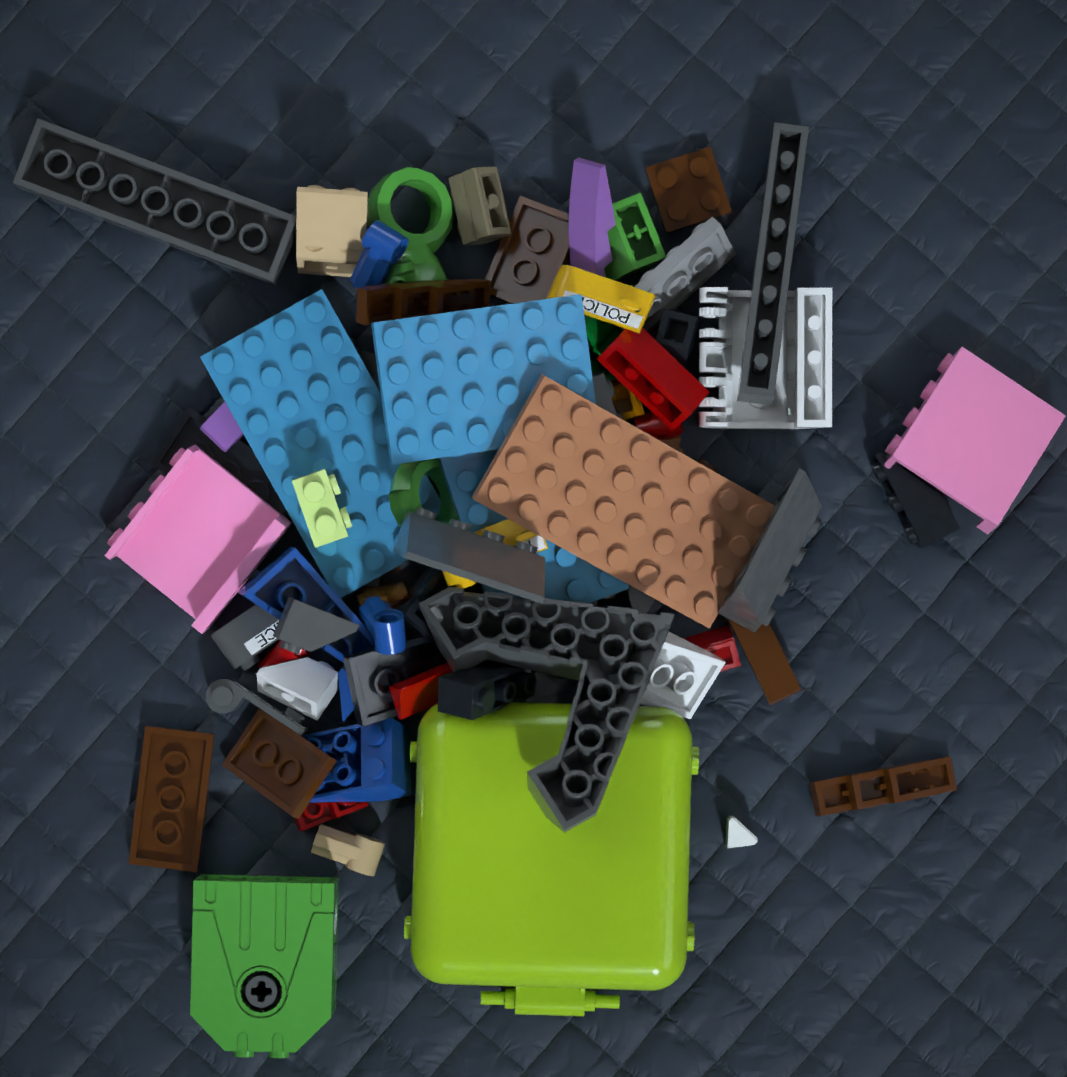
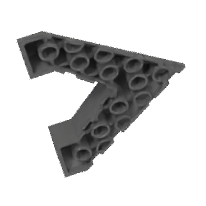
[419,587,675,833]

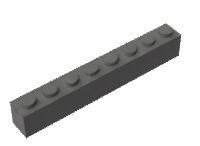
[737,122,809,405]

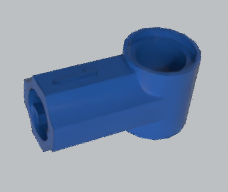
[350,220,409,289]
[359,596,406,655]

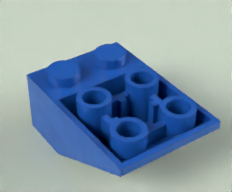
[302,717,412,803]

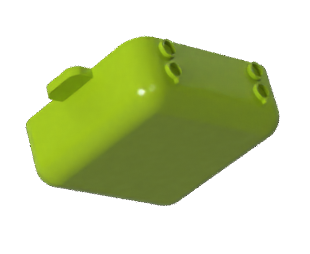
[404,702,699,1017]

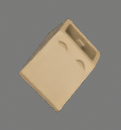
[296,185,370,277]

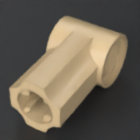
[311,824,385,876]

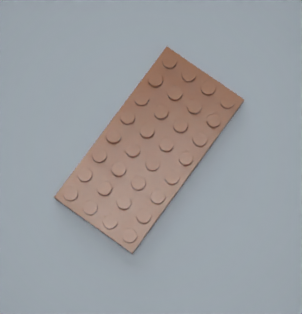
[471,374,775,629]

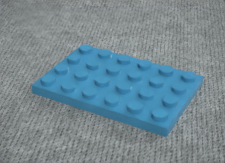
[371,294,596,465]

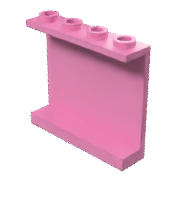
[884,347,1066,534]
[105,445,292,634]

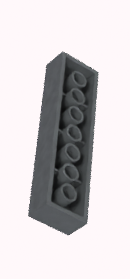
[13,118,296,286]

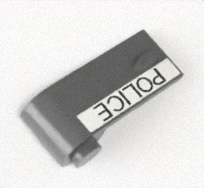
[211,605,279,672]
[206,678,308,736]

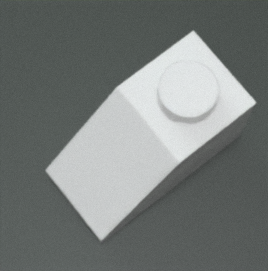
[256,657,338,721]

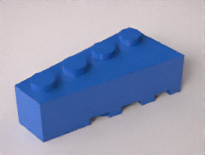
[238,546,375,664]

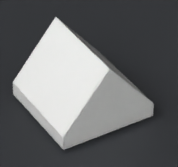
[725,815,758,849]

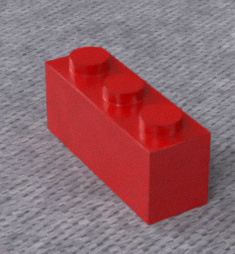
[597,328,709,432]

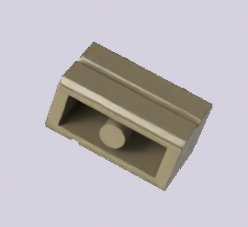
[448,167,512,245]

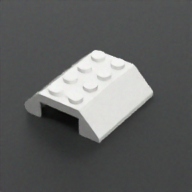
[699,287,832,429]

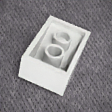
[640,632,726,719]

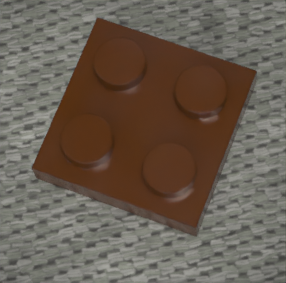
[645,146,732,234]

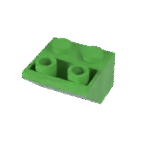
[604,193,666,281]

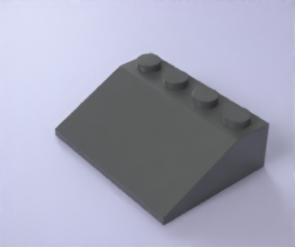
[718,468,822,633]
[393,507,545,604]

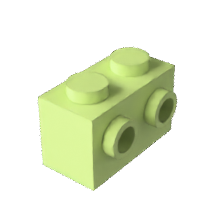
[292,469,353,548]

